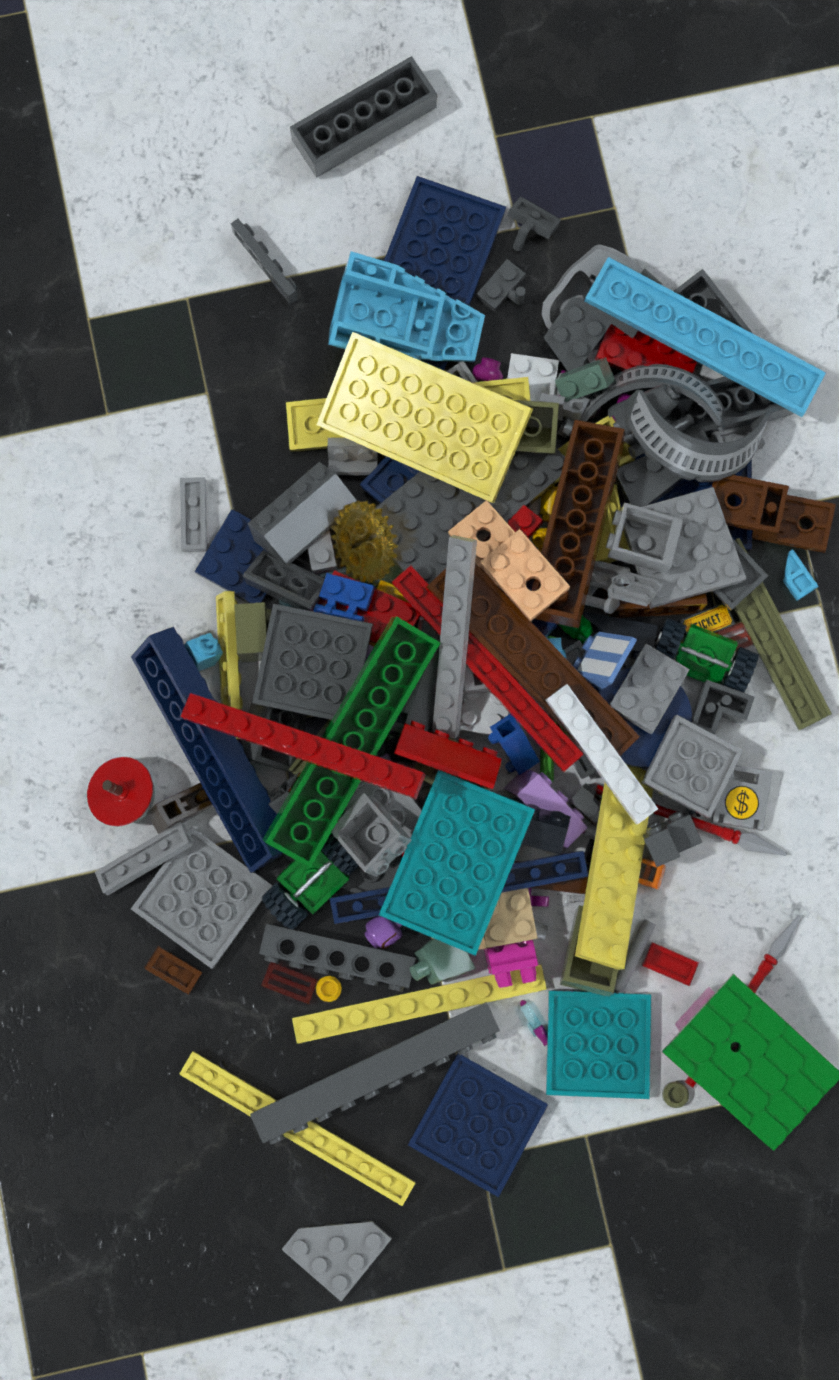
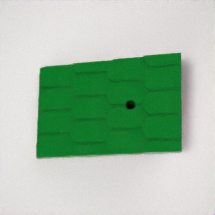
[662,974,839,1151]

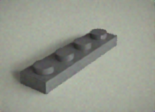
[230,218,298,305]

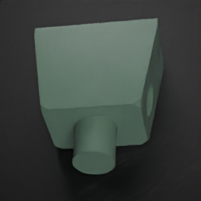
[410,938,476,985]

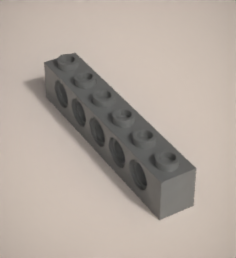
[259,924,416,992]

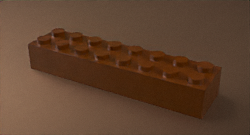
[532,420,625,628]

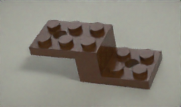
[712,475,836,553]

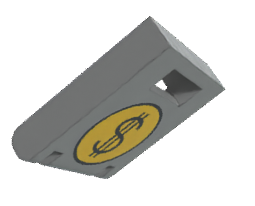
[712,766,772,831]

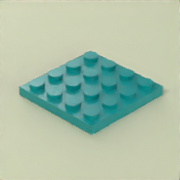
[546,990,651,1099]

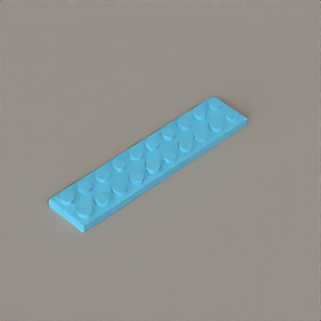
[584,257,826,417]

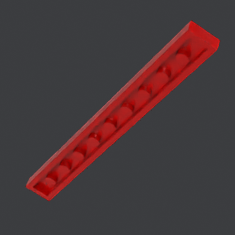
[392,565,583,772]
[180,693,426,799]

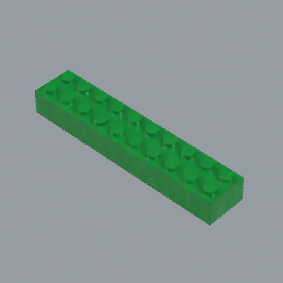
[262,616,440,868]

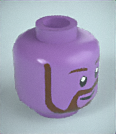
[364,916,403,949]

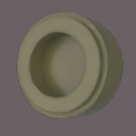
[662,1081,689,1108]

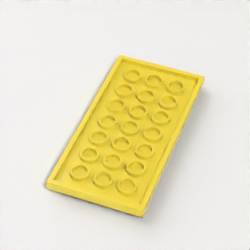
[317,332,533,503]

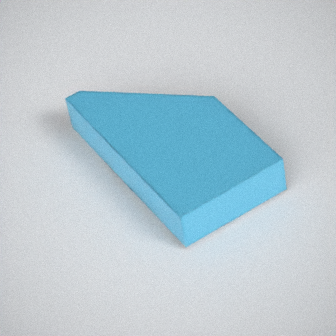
[783,549,819,601]

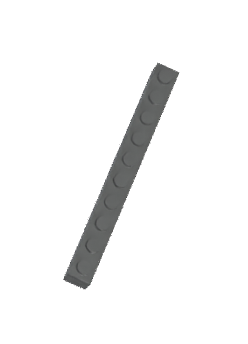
[250,1002,500,1145]

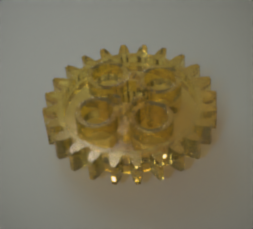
[331,501,398,582]

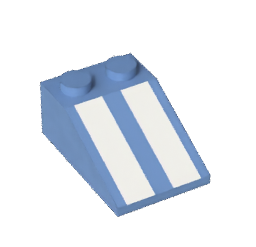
[572,632,637,692]

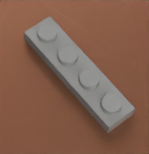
[95,822,193,896]

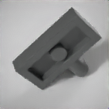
[508,196,561,251]
[476,259,526,312]

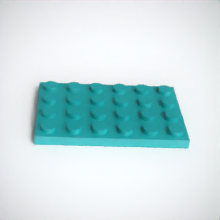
[379,770,535,956]

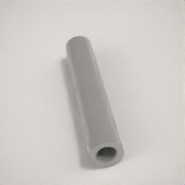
[614,919,656,993]

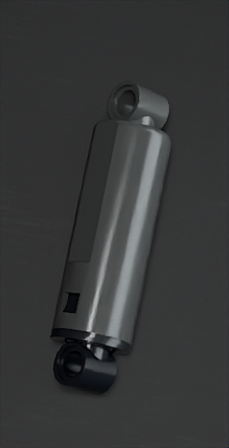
[385,616,440,765]

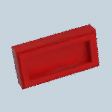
[642,942,699,986]

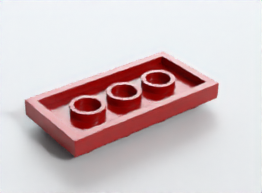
[595,324,697,374]
[318,570,421,644]

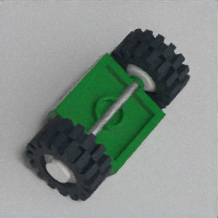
[654,618,759,693]
[262,833,359,930]

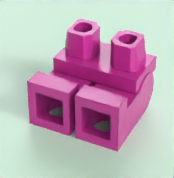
[484,940,538,988]

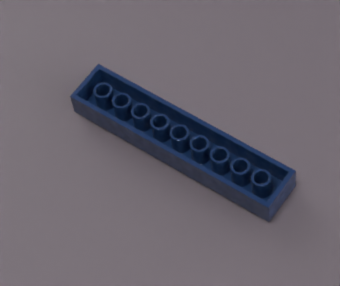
[131,626,284,873]

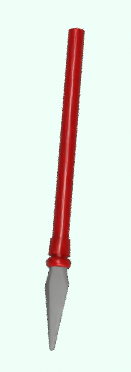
[595,784,787,856]
[685,915,800,1088]

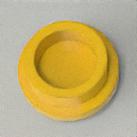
[316,976,342,1002]

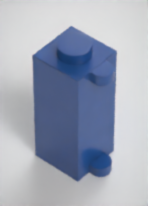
[488,714,540,775]

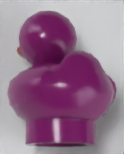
[472,357,503,381]

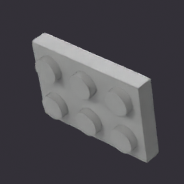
[610,644,690,734]

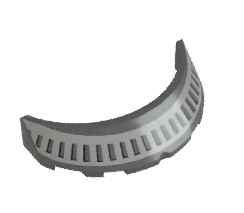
[579,364,725,432]
[624,390,770,482]

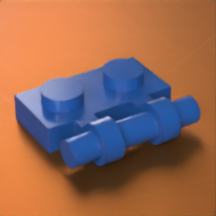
[314,573,375,622]

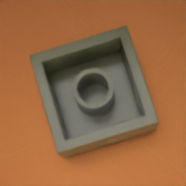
[234,602,271,662]

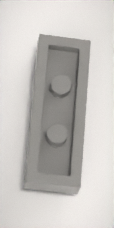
[180,477,207,552]

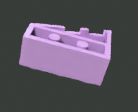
[503,769,588,849]

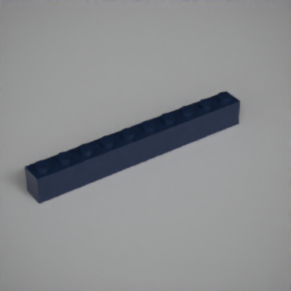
[330,851,588,924]

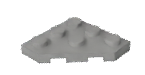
[282,1220,392,1301]

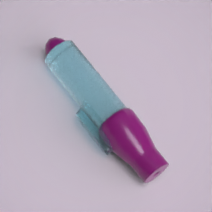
[520,1000,547,1046]

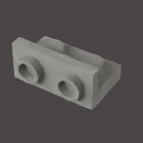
[327,438,378,475]

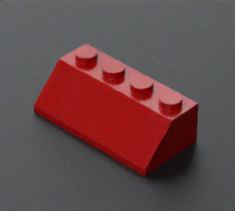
[394,720,502,789]

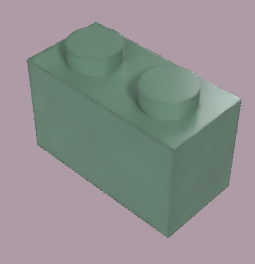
[554,357,615,402]

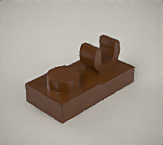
[144,946,202,995]

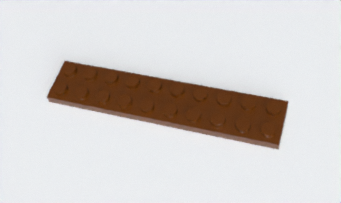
[426,563,640,756]

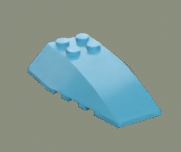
[328,251,485,362]

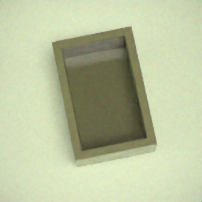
[559,905,618,997]

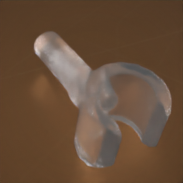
[557,892,585,907]

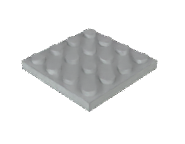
[623,487,746,609]
[131,827,273,969]

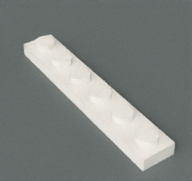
[545,684,658,824]

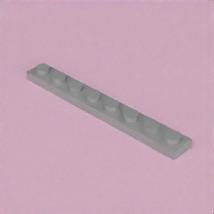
[432,535,477,738]

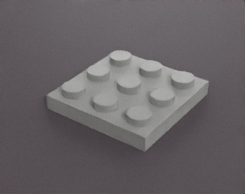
[641,715,743,818]
[339,781,422,860]

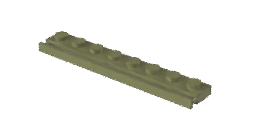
[734,538,832,731]

